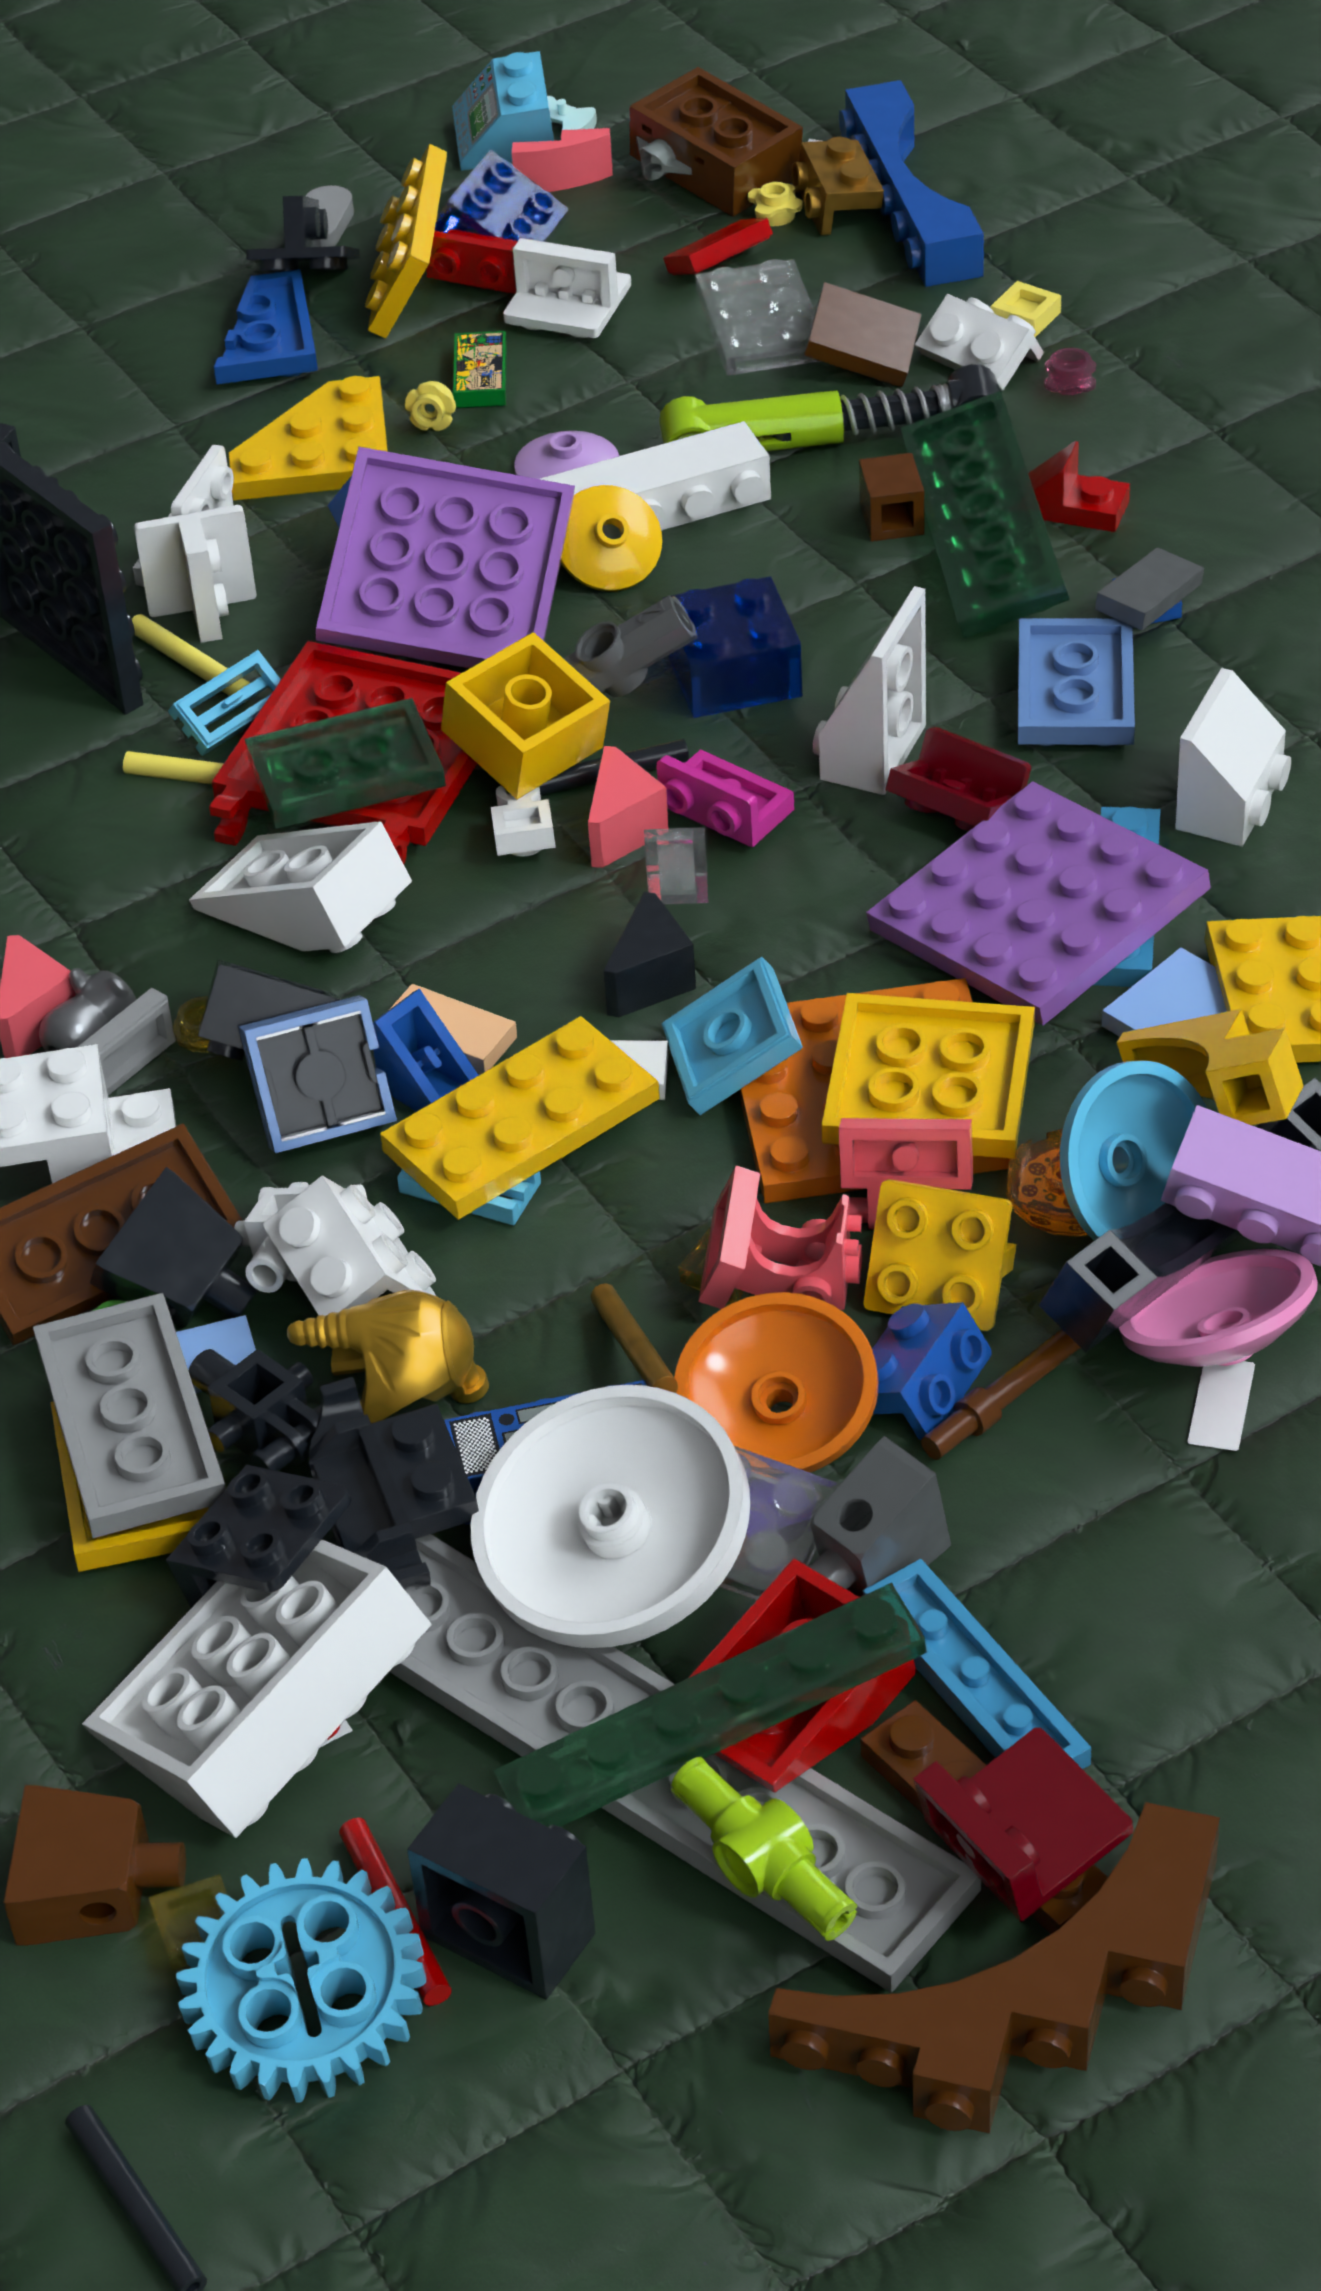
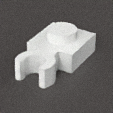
[491,786,556,857]

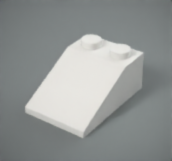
[813,586,926,795]
[189,821,412,953]

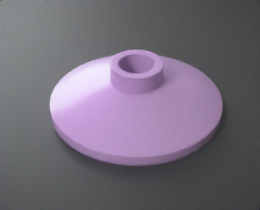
[515,431,619,479]

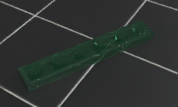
[494,1582,927,1827]

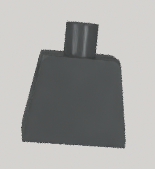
[809,1436,951,1599]

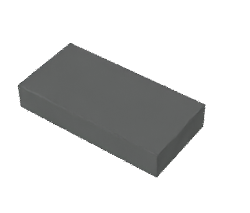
[1095,547,1204,630]

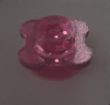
[1044,348,1096,395]

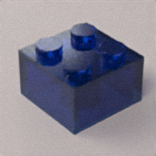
[663,576,803,718]

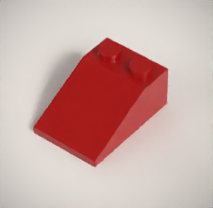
[659,1558,916,1793]

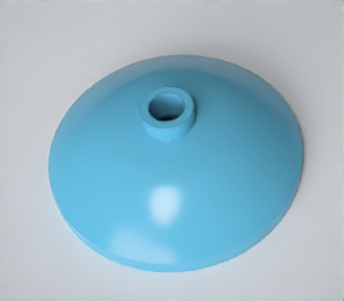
[1060,1061,1207,1241]

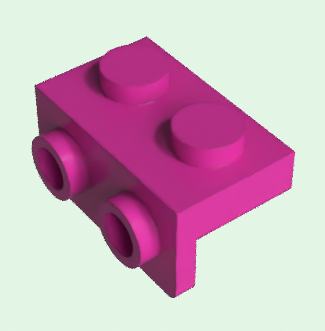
[657,749,794,848]

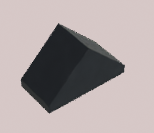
[604,891,696,1018]

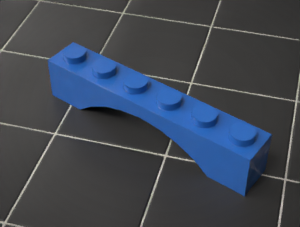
[839,80,984,287]

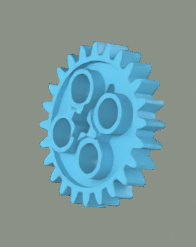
[176,1858,426,2102]

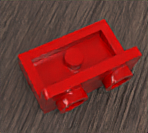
[426,229,518,294]

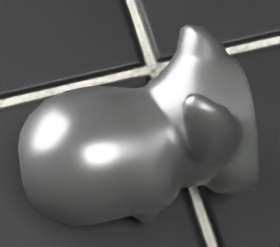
[39,968,136,1052]

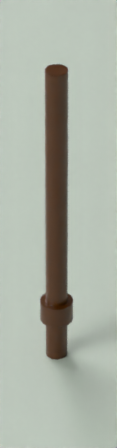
[921,1329,1080,1460]

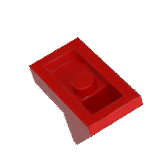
[1011,441,1130,532]

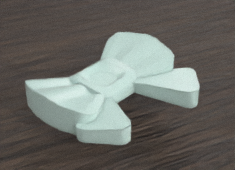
[547,96,597,130]

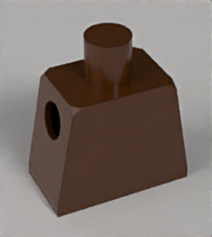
[4,1785,186,1946]

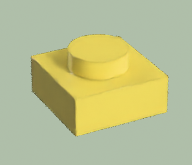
[991,281,1061,337]

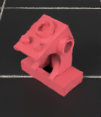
[698,1166,862,1310]

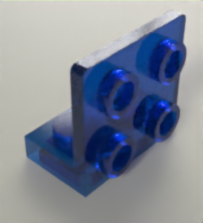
[434,149,568,242]

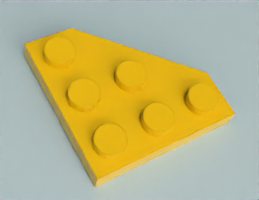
[229,376,388,501]

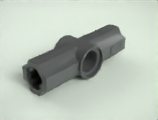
[563,595,698,697]

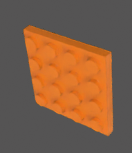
[738,978,1017,1204]

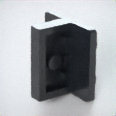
[246,196,360,272]

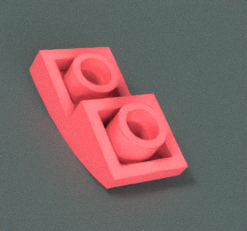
[512,128,613,195]

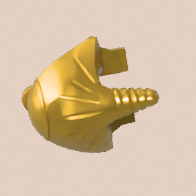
[287,1290,489,1423]

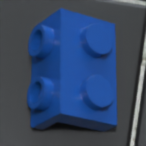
[872,1302,992,1440]

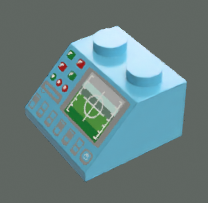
[452,51,554,171]

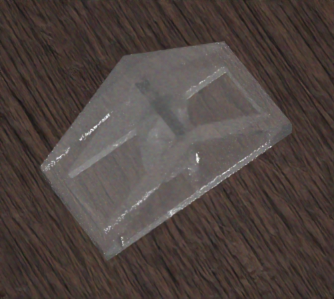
[644,827,708,905]

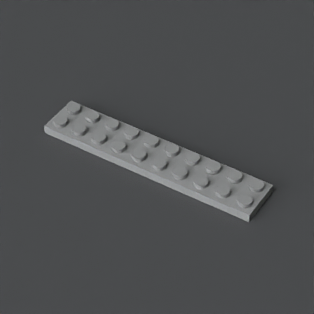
[389,1534,981,1993]

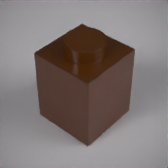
[859,453,925,542]

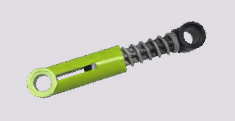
[659,364,1006,451]

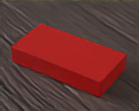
[663,218,773,275]

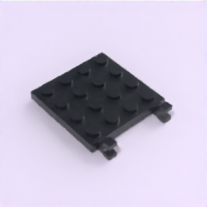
[0,442,144,715]

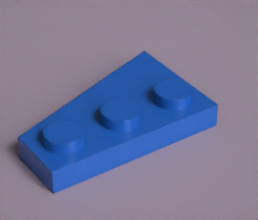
[214,269,318,385]

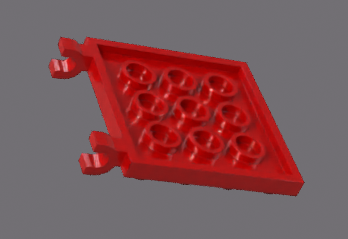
[209,641,477,864]

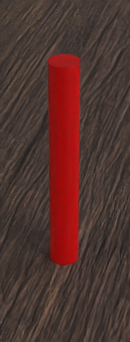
[339,1818,452,2006]

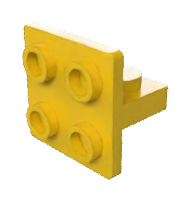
[863,1179,1017,1331]

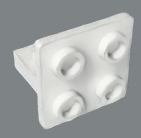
[503,238,631,338]
[133,505,257,643]

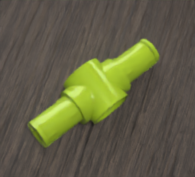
[671,1756,857,1941]

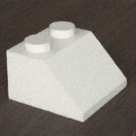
[1175,668,1291,847]

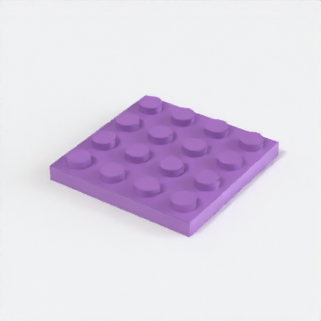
[316,447,575,668]
[866,781,1211,1026]

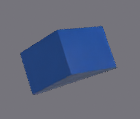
[373,989,479,1112]

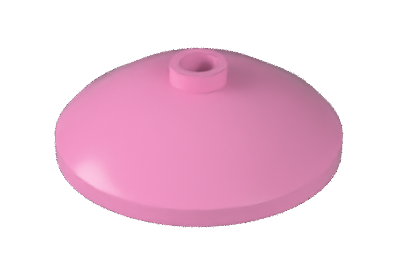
[1119,1249,1318,1367]

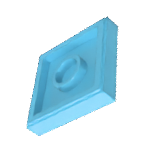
[661,957,803,1115]

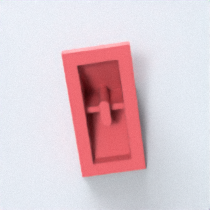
[588,746,669,868]
[0,935,76,1058]

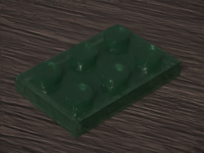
[245,698,446,828]

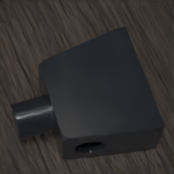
[90,1167,258,1327]

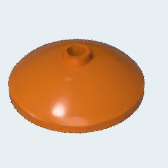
[674,1292,878,1480]

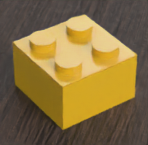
[441,632,610,800]

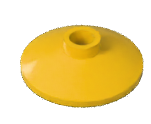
[561,485,662,592]

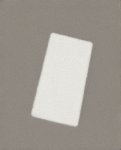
[1188,1361,1255,1451]

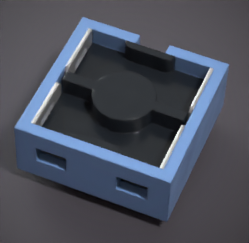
[238,995,397,1153]

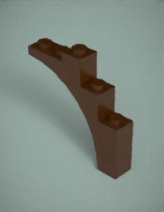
[768,1802,1220,2134]

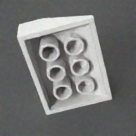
[82,1540,432,1838]

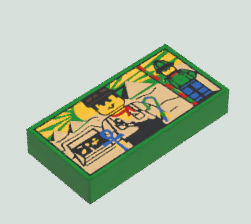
[453,331,507,408]

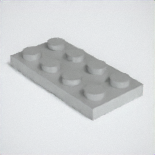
[33,1293,226,1538]

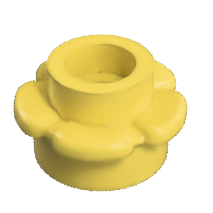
[405,381,456,431]

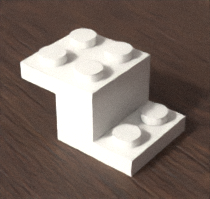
[0,1044,176,1184]

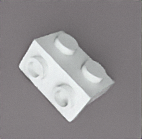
[915,294,1044,391]

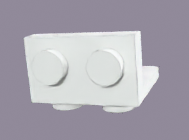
[262,1176,436,1316]

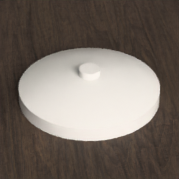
[471,1385,750,1648]

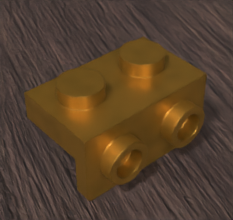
[791,137,884,235]

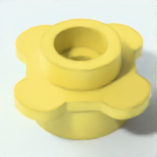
[748,182,803,226]

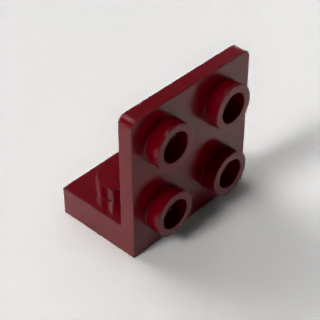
[913,1727,1134,1922]

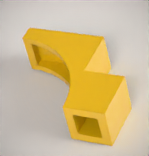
[1116,1009,1304,1125]

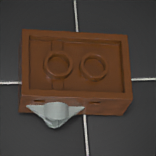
[629,67,803,217]

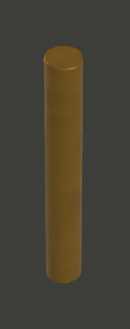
[590,1284,678,1393]

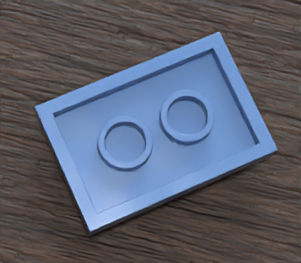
[1018,618,1135,746]

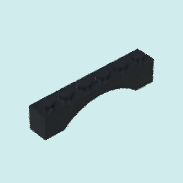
[1039,1078,1321,1353]

